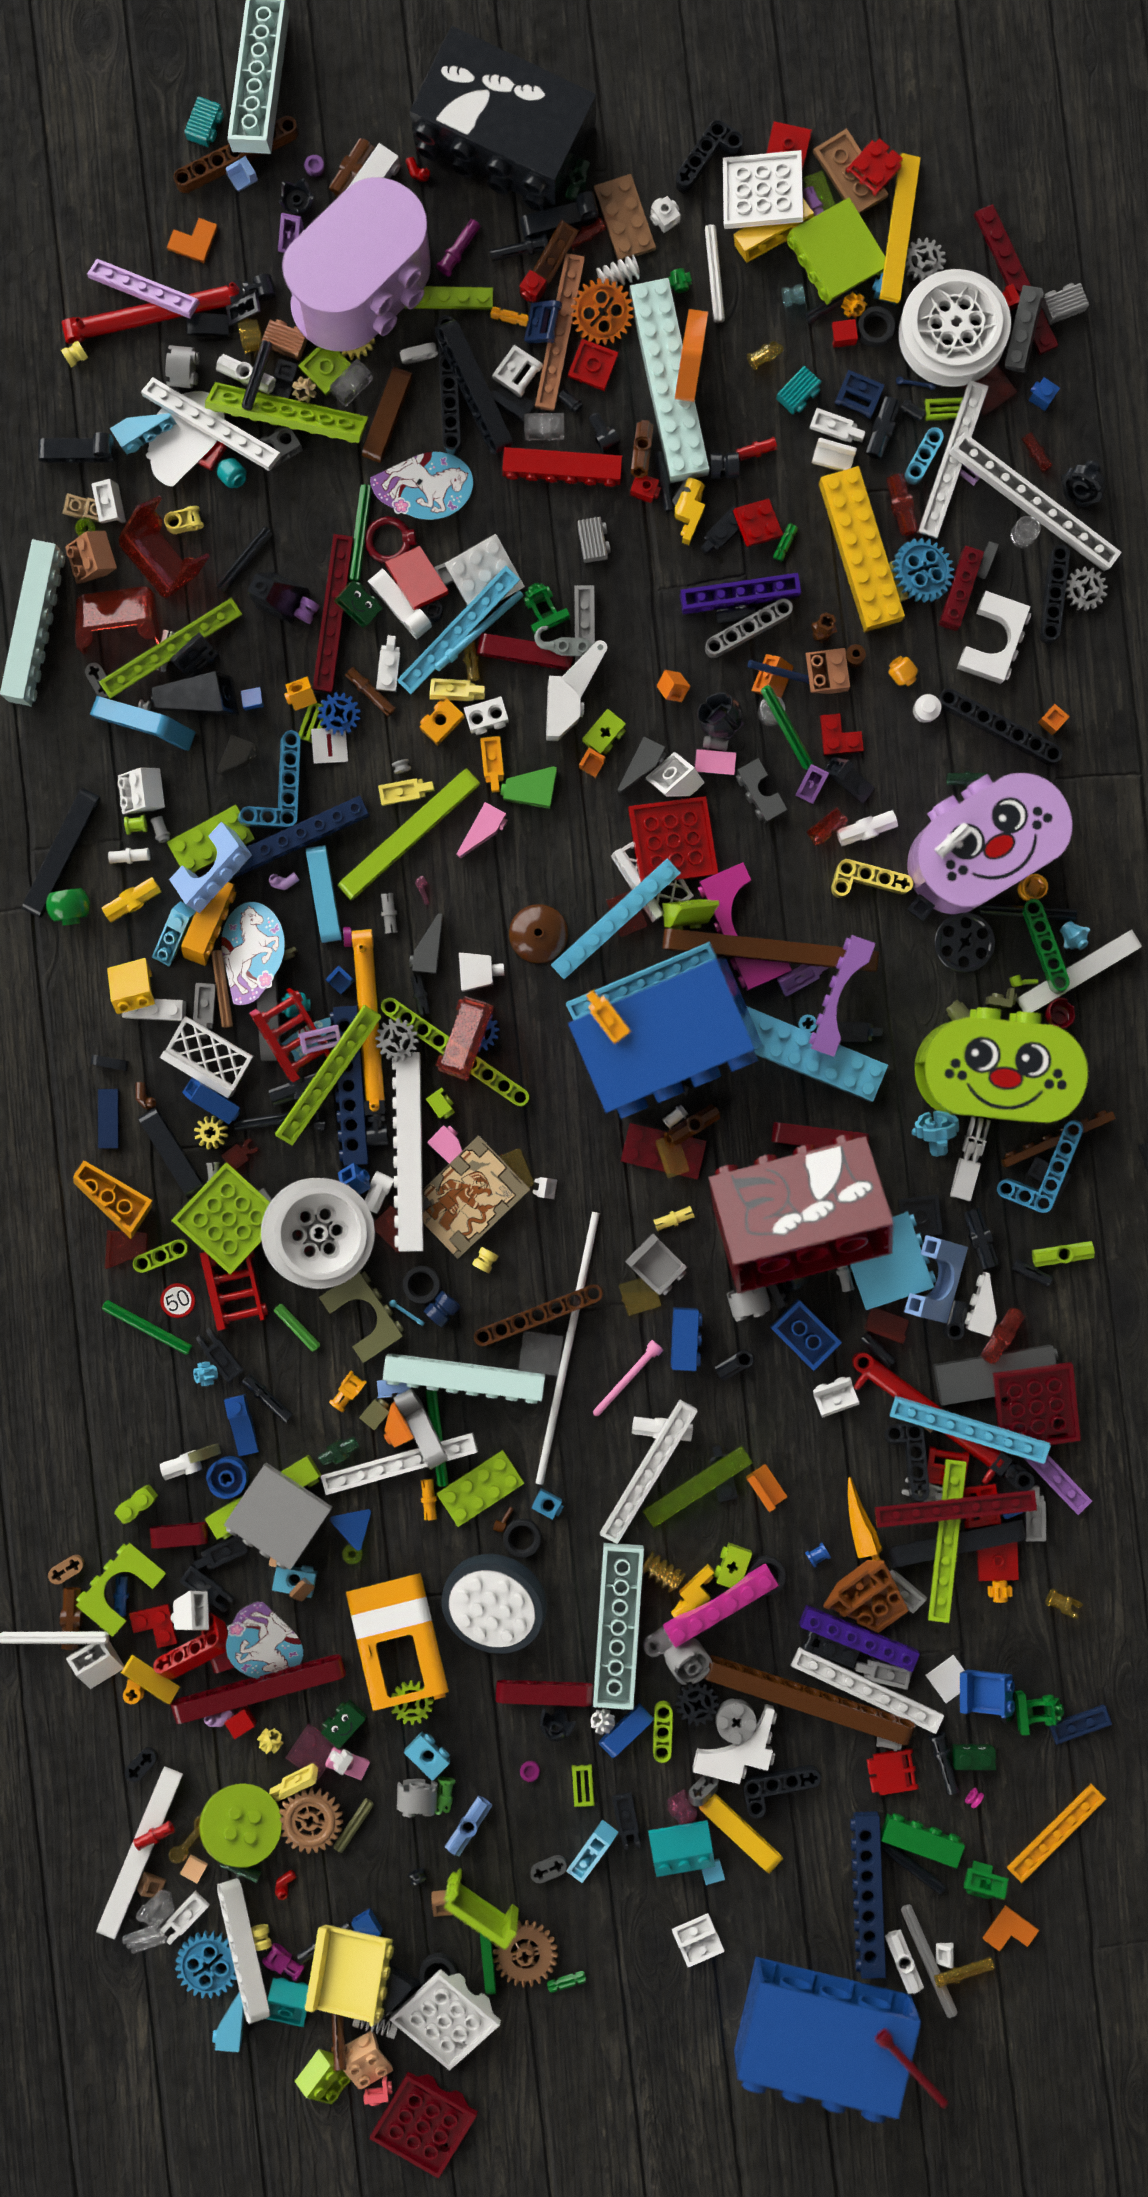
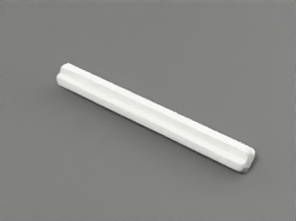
[705,225,725,323]

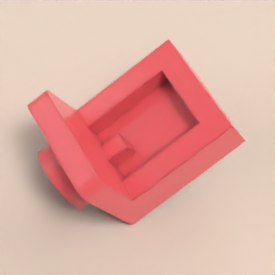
[364,2075,393,2106]

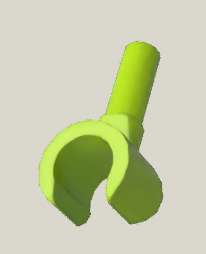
[1009,975,1039,987]

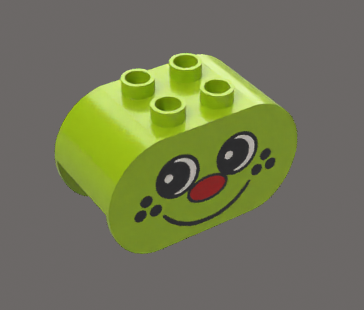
[914,1008,1088,1122]

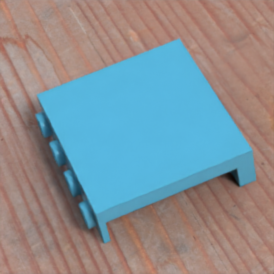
[850,1211,936,1310]

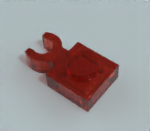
[221,1138,259,1170]

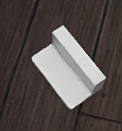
[812,438,857,471]
[92,479,126,524]

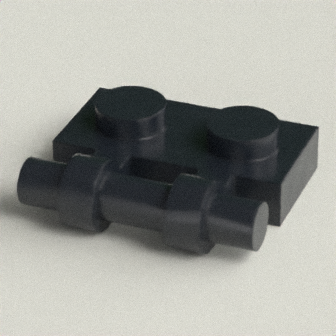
[170,632,219,678]

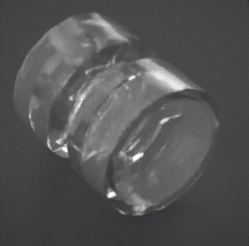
[1010,516,1040,548]
[758,696,785,726]

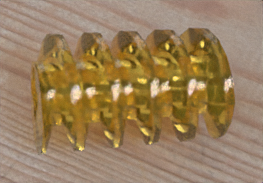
[642,1551,686,1593]

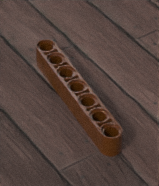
[173,116,299,193]
[474,1284,604,1346]

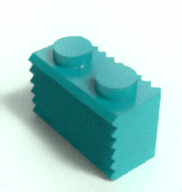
[184,96,224,147]
[776,366,821,415]

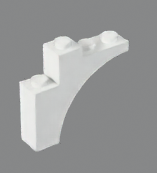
[692,1704,777,1784]

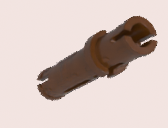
[345,667,396,717]
[331,2013,347,2071]

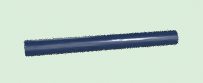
[748,660,809,684]

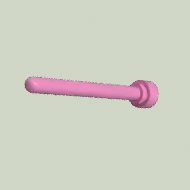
[593,1340,664,1416]

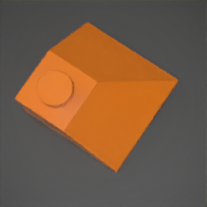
[384,1401,414,1447]

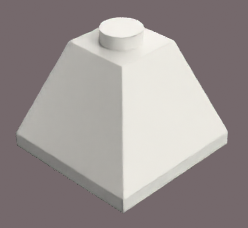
[645,752,704,797]

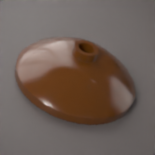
[509,904,568,963]

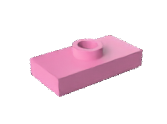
[325,1746,370,1780]

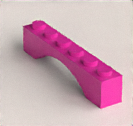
[663,1563,779,1648]

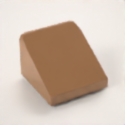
[289,1577,315,1601]
[137,1872,166,1899]
[432,1890,453,1917]

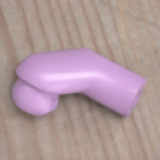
[269,872,299,890]
[204,1710,234,1727]

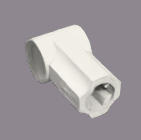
[364,1171,394,1213]
[160,1450,203,1480]

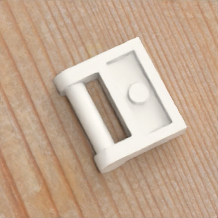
[492,345,543,398]

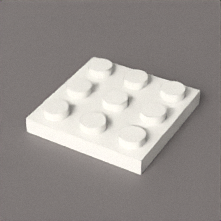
[444,534,525,606]

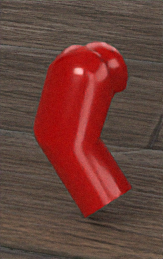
[405,157,430,182]
[275,1869,297,1900]

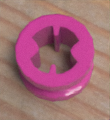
[965,1788,984,1808]

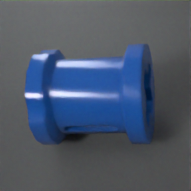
[805,1543,831,1568]

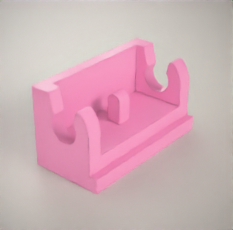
[695,749,736,775]

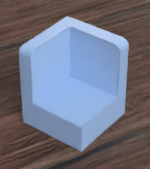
[225,156,258,192]

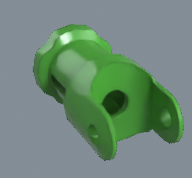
[434,1777,455,1815]

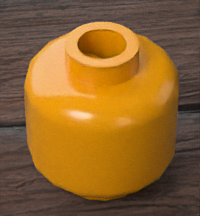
[889,656,918,686]

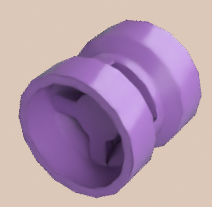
[293,597,320,624]

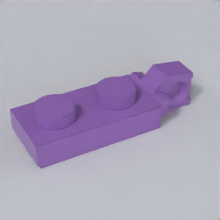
[777,965,830,996]

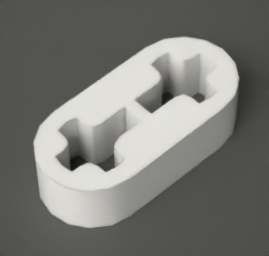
[400,343,438,364]

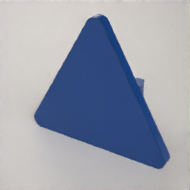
[330,1509,371,1551]

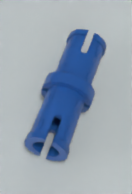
[113,1574,129,1617]

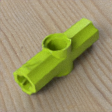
[1032,1241,1095,1267]

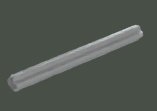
[901,1904,958,2018]

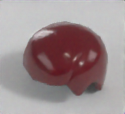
[1045,998,1075,1029]

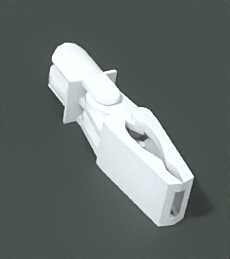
[950,1116,991,1201]

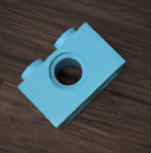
[272,1565,318,1598]
[404,1732,450,1781]

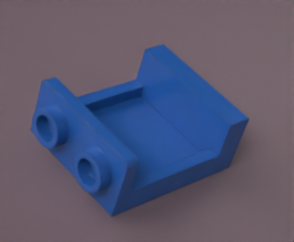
[960,1669,1015,1718]

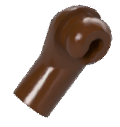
[135,1082,156,1110]

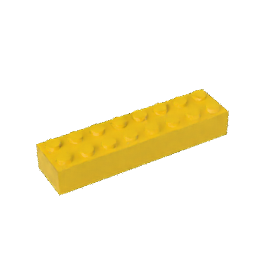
[819,466,905,632]

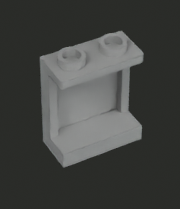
[625,1233,687,1295]

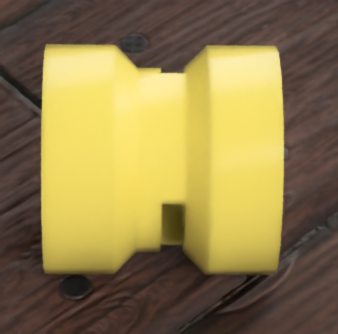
[61,340,88,368]
[472,1247,499,1273]
[251,1924,272,1951]

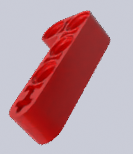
[153,1613,228,1680]

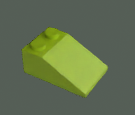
[662,899,719,930]

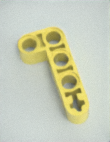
[831,859,913,898]

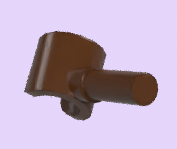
[493,1507,514,1532]

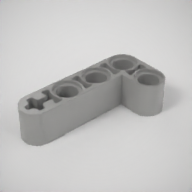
[394,1388,448,1469]

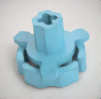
[911,1111,959,1157]

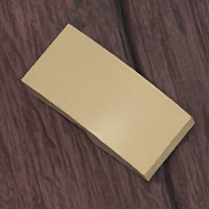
[62,493,99,522]

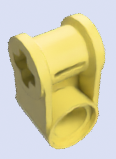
[164,506,204,534]

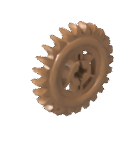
[279,1786,343,1854]
[493,1920,558,1988]

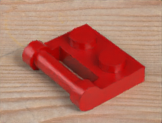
[927,1446,969,1487]
[963,1483,1001,1528]

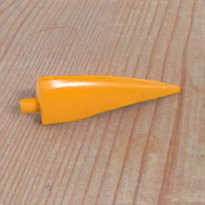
[848,1477,882,1561]

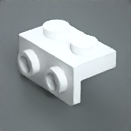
[813,1377,859,1417]

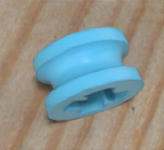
[799,1014,817,1032]

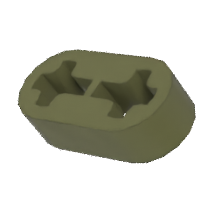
[187,1443,221,1463]

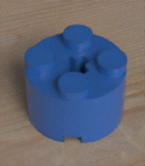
[206,1456,249,1499]

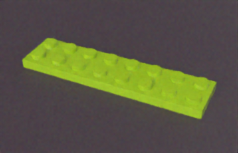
[205,382,368,443]

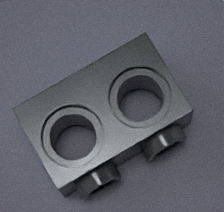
[259,426,303,469]

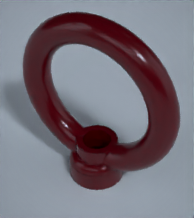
[365,516,416,563]

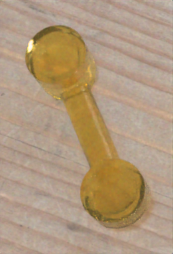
[169,1815,201,1863]

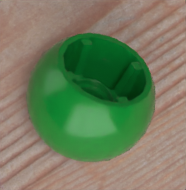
[46,888,90,926]

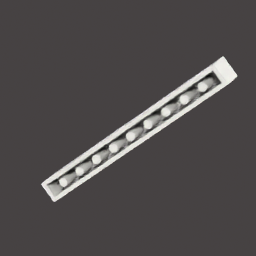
[948,433,1122,571]
[392,1052,424,1252]

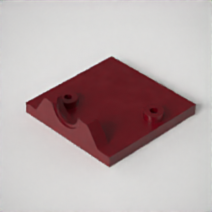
[992,1362,1081,1452]
[369,2072,478,2179]

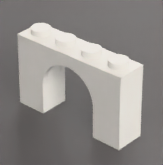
[957,591,1031,684]

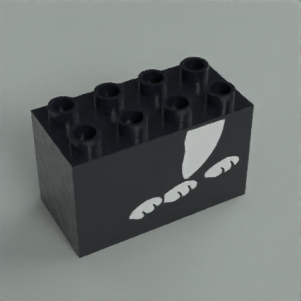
[410,25,596,211]

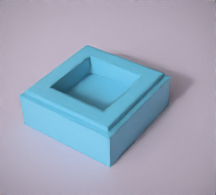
[702,1859,725,1885]

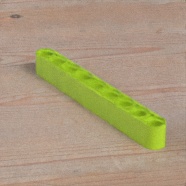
[337,768,480,900]
[381,998,529,1106]

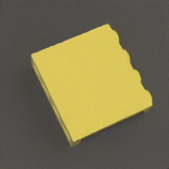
[305,1925,394,2026]

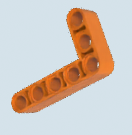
[675,309,708,402]

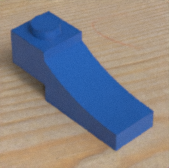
[224,1394,259,1456]

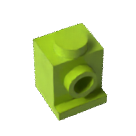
[426,1087,455,1119]

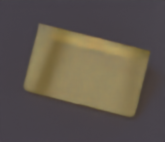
[655,1138,689,1178]
[499,1148,534,1187]

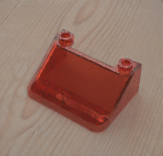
[75,586,160,654]

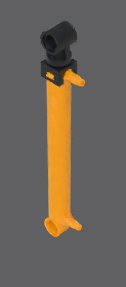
[352,929,388,1147]

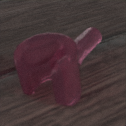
[415,876,429,905]

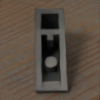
[617,737,666,794]
[409,913,443,974]

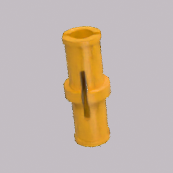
[421,1479,437,1520]

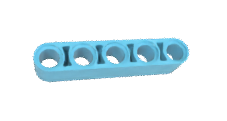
[306,845,342,943]

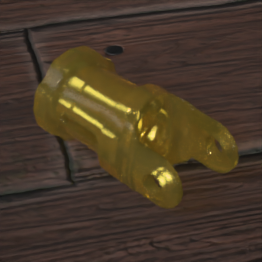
[747,341,783,370]
[1045,1589,1083,1619]

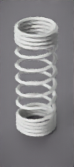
[352,2018,398,2039]

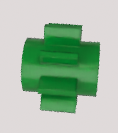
[668,268,692,293]

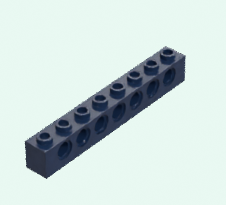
[229,795,370,881]
[330,1006,369,1165]
[850,1811,886,1979]

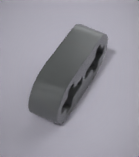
[977,541,999,579]
[85,663,109,699]
[689,1775,719,1806]
[531,1855,567,1883]

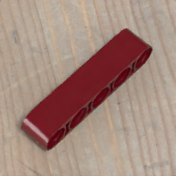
[477,634,574,670]
[771,1122,870,1148]
[495,1680,593,1706]

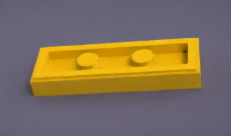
[121,1655,180,1704]

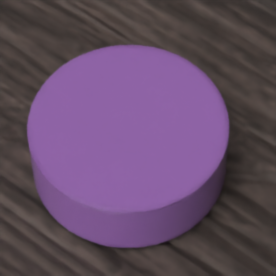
[304,155,325,177]

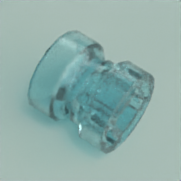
[781,284,805,308]

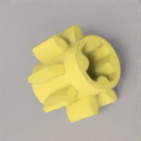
[257,1728,284,1754]

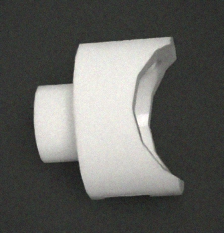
[913,694,941,723]

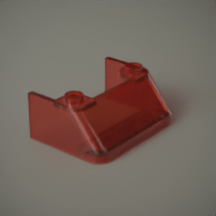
[119,496,210,598]
[436,996,496,1083]

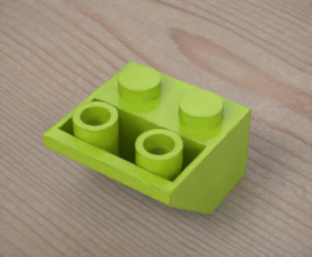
[295,2049,351,2104]

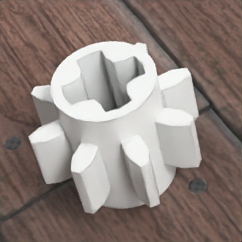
[591,1708,615,1735]

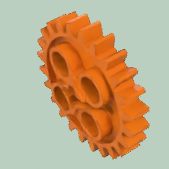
[570,278,634,345]

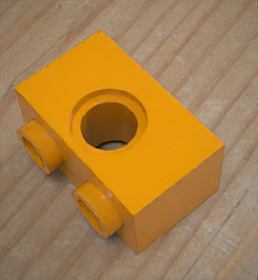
[419,698,465,746]

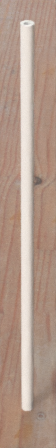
[536,1212,600,1485]

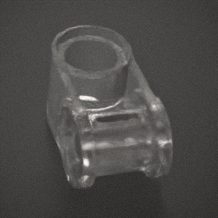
[643,1626,673,1657]
[136,1890,175,1931]

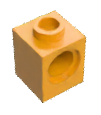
[284,677,317,711]

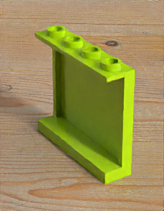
[786,197,885,305]
[444,1868,519,1950]

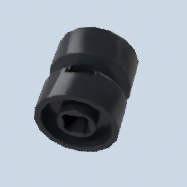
[710,452,739,479]

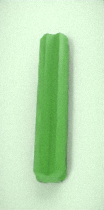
[274,1304,320,1352]

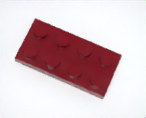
[621,1123,706,1179]

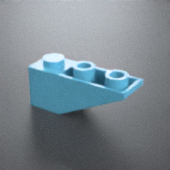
[110,413,177,455]
[152,901,196,966]

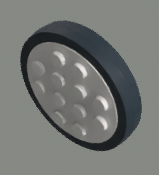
[442,1554,547,1653]

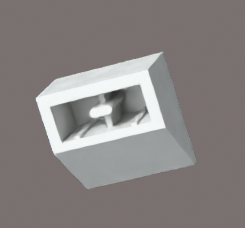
[118,768,165,814]
[66,1641,125,1689]

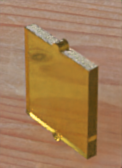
[619,1278,661,1316]

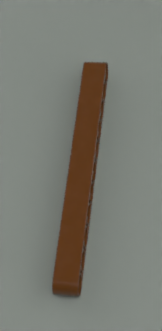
[662,929,879,972]
[704,1655,916,1745]

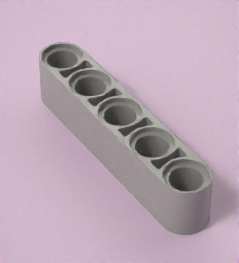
[705,599,793,658]

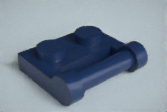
[524,300,562,344]
[834,370,884,419]

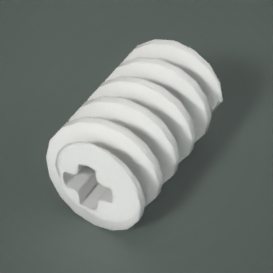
[596,254,640,288]

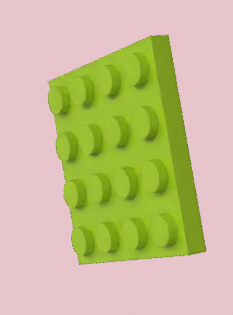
[171,1162,270,1275]

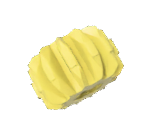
[194,1116,228,1149]

